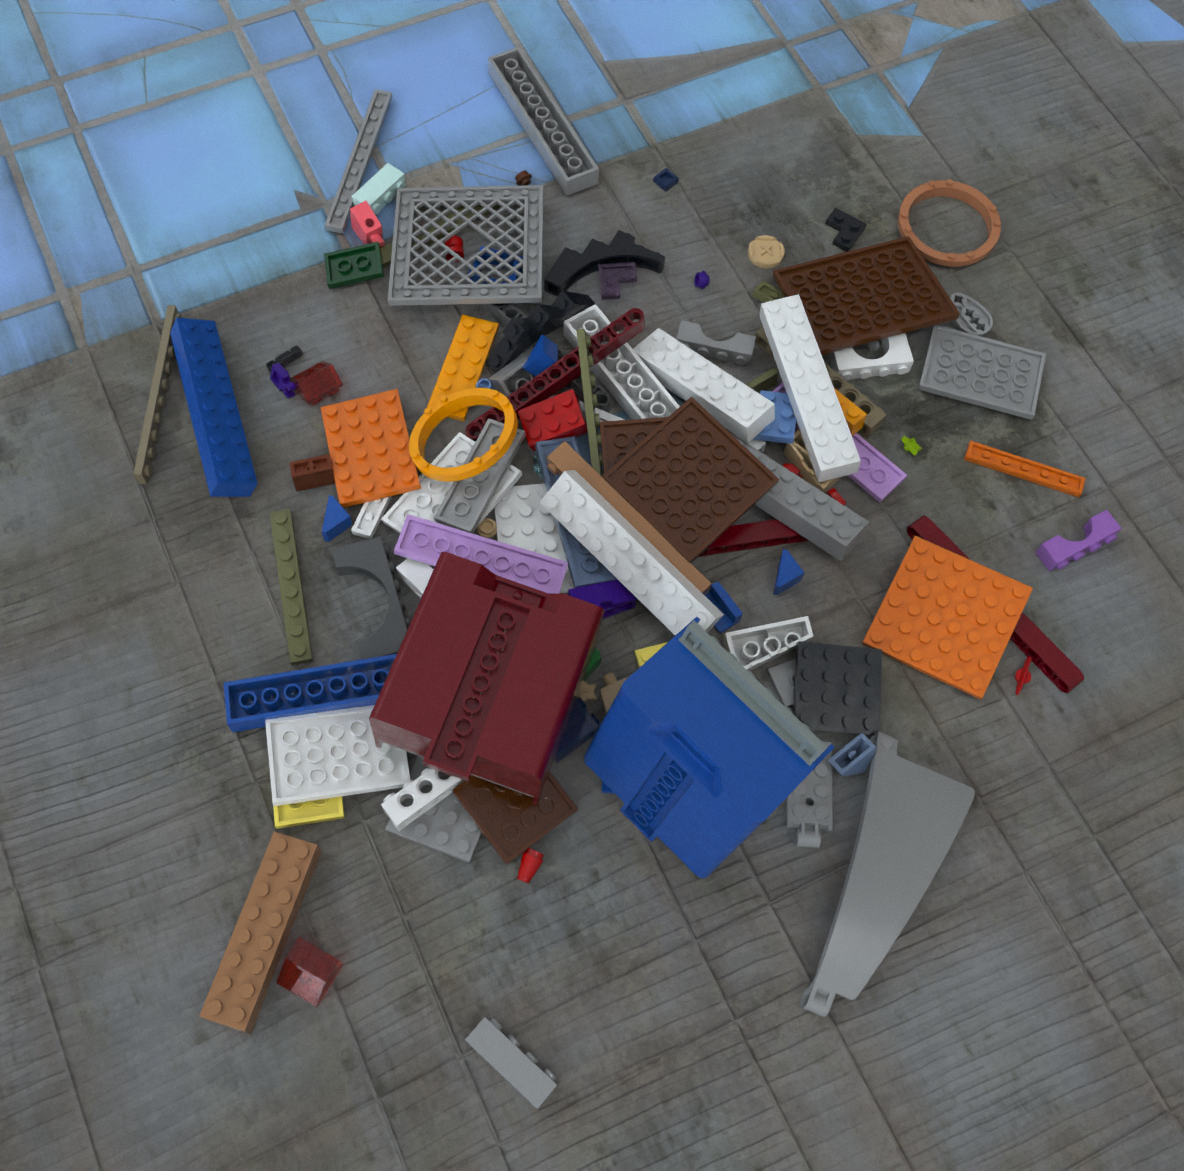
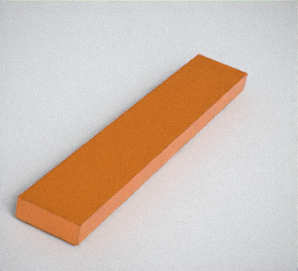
[964,440,1086,497]

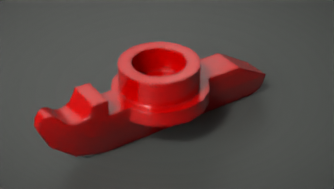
[1015,656,1032,695]

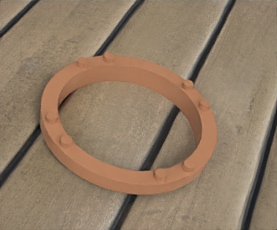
[898,179,1001,267]

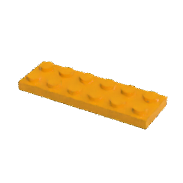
[427,314,499,422]

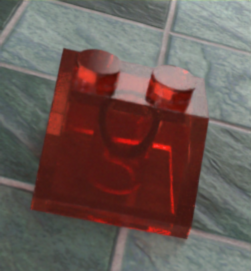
[289,361,343,405]
[276,937,343,1007]

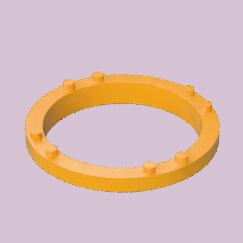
[409,388,518,482]

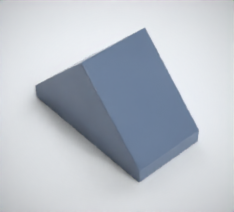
[828,733,877,777]

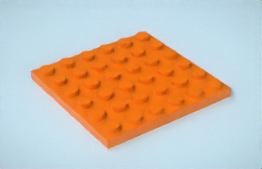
[862,536,1033,700]

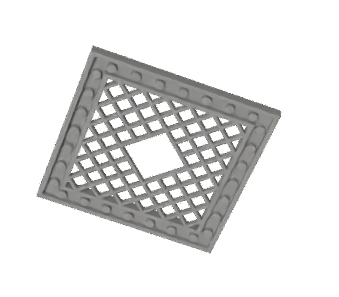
[388,185,544,306]

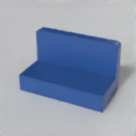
[704,581,743,633]

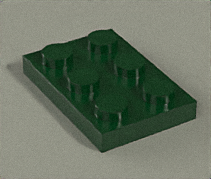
[324,242,384,289]

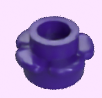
[694,271,710,289]

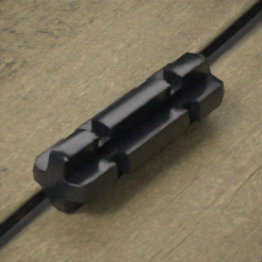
[266,345,302,372]

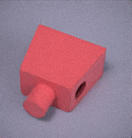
[350,201,385,247]

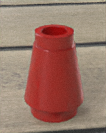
[516,848,544,884]

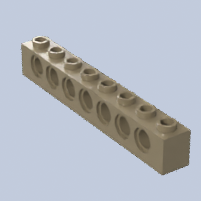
[755,326,887,438]

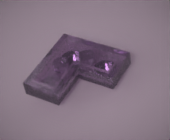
[598,262,637,300]

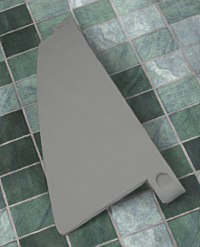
[800,730,975,1017]

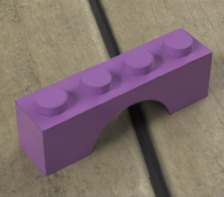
[1035,510,1122,572]

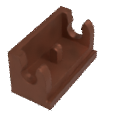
[289,454,335,492]

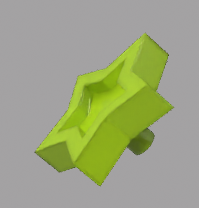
[901,436,922,456]

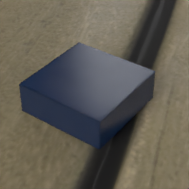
[653,168,679,192]

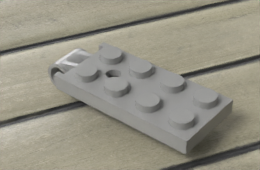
[786,741,833,848]

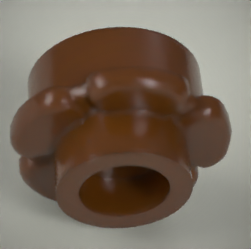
[515,170,532,186]

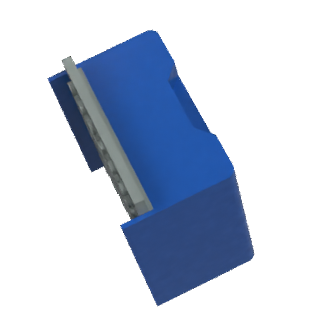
[584,617,835,878]

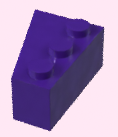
[568,579,636,619]

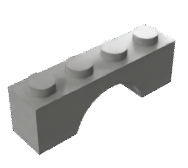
[676,320,756,366]

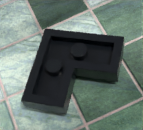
[825,208,867,252]

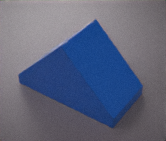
[523,335,558,377]
[322,495,353,542]
[773,549,804,595]

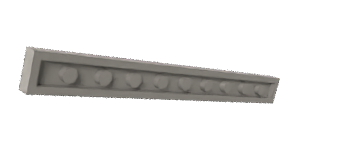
[324,89,393,233]

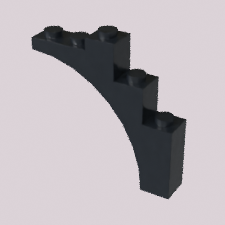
[544,230,665,297]
[486,291,599,373]

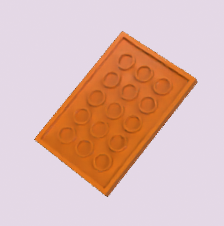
[321,389,421,508]

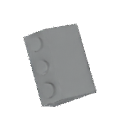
[488,347,559,402]

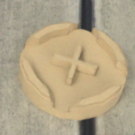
[747,235,785,269]

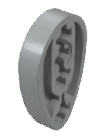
[950,292,993,337]

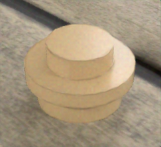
[477,518,497,538]

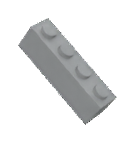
[465,1017,557,1110]

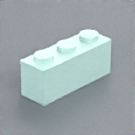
[351,163,406,215]

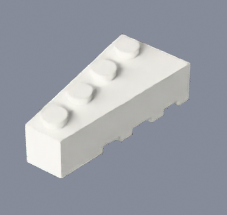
[722,616,813,671]

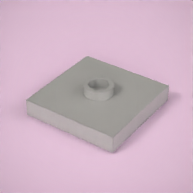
[767,659,796,707]

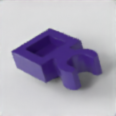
[270,363,297,398]

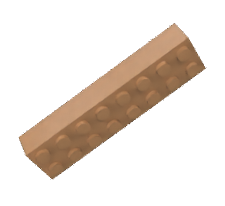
[199,832,322,1034]

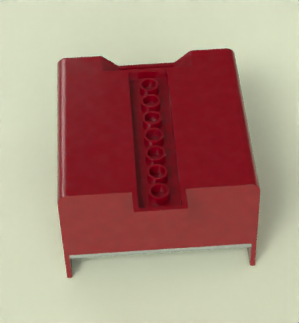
[369,552,605,805]

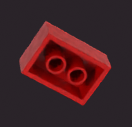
[518,389,588,454]

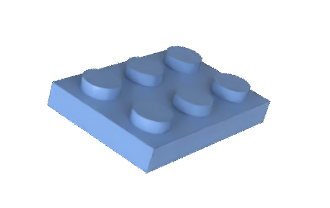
[753,390,796,444]

